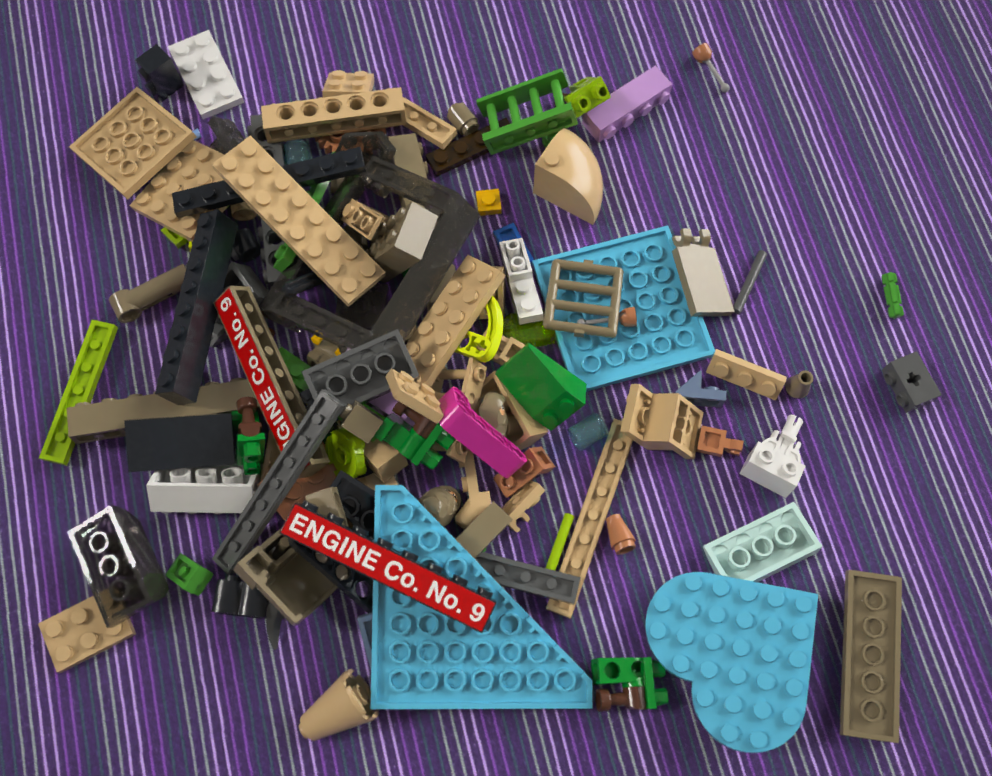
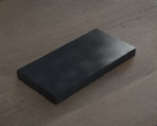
[124,413,236,472]

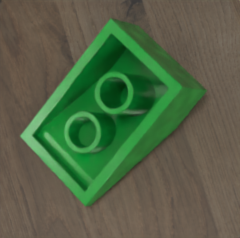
[495,343,587,431]

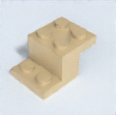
[620,384,704,459]

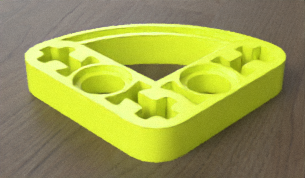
[455,296,503,362]

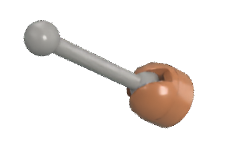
[692,43,730,93]
[577,307,637,327]

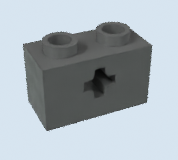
[882,351,942,413]

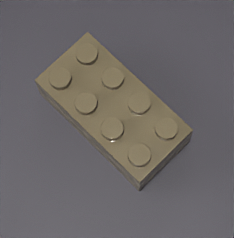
[365,202,438,283]

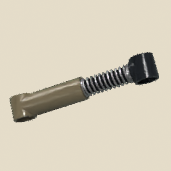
[109,228,261,323]

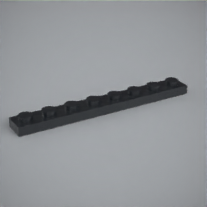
[172,147,366,218]

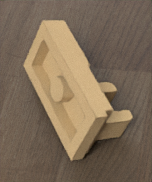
[501,481,545,532]

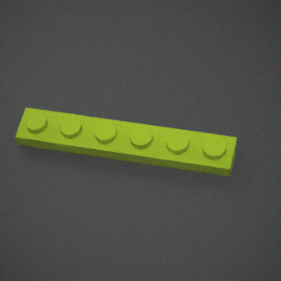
[39,320,118,466]

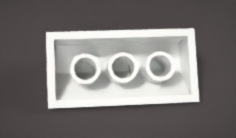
[146,459,263,514]

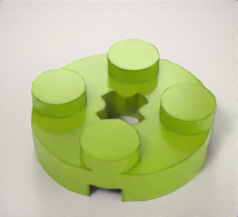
[325,428,367,478]

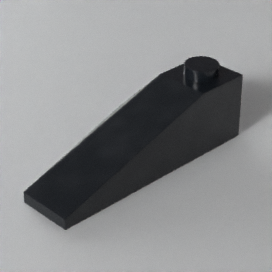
[330,470,375,539]

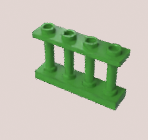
[476,68,578,155]

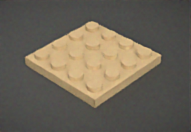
[69,87,196,200]
[130,140,228,242]

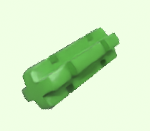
[881,272,904,319]

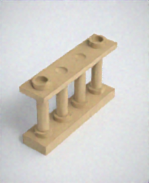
[431,357,487,463]

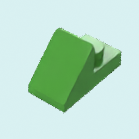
[165,553,213,596]

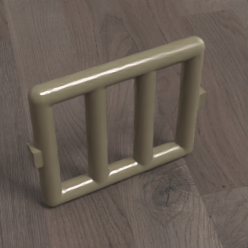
[543,259,624,338]

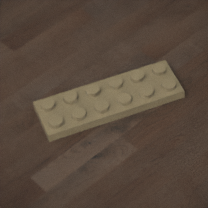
[840,570,902,743]

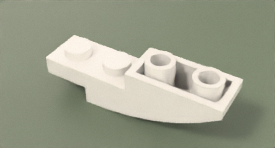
[499,238,544,325]

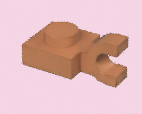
[696,425,744,457]

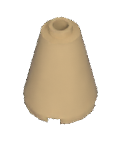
[299,669,379,741]

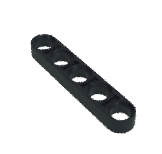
[288,538,373,613]

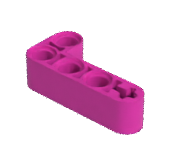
[438,386,527,479]

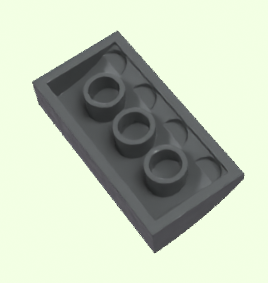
[302,329,420,414]

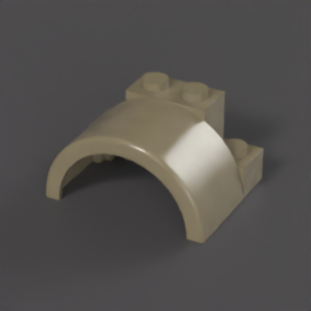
[234,511,348,626]

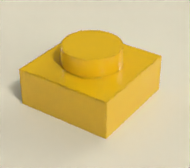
[476,189,502,216]

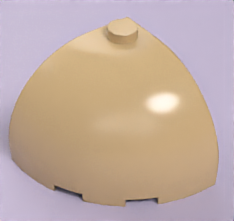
[533,128,603,225]

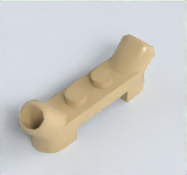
[455,450,491,530]

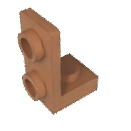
[493,446,556,498]

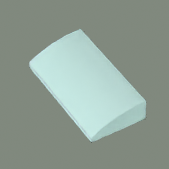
[703,502,823,582]

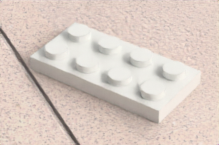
[168,30,244,120]

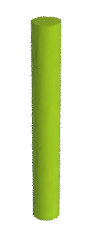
[545,513,574,571]

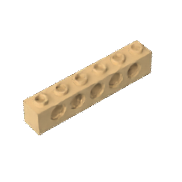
[261,87,407,143]

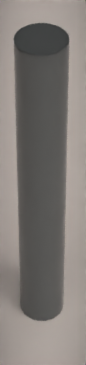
[733,250,767,314]

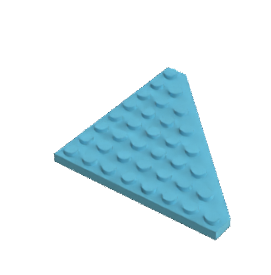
[371,485,592,709]

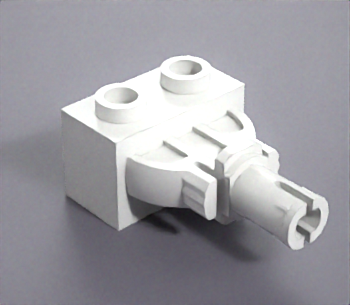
[740,415,805,498]

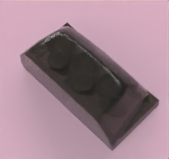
[67,505,169,628]

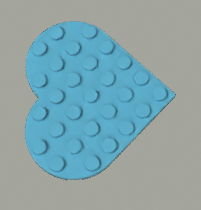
[645,572,818,753]

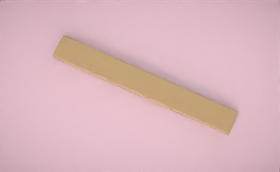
[545,418,633,619]

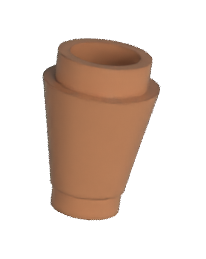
[606,514,636,555]

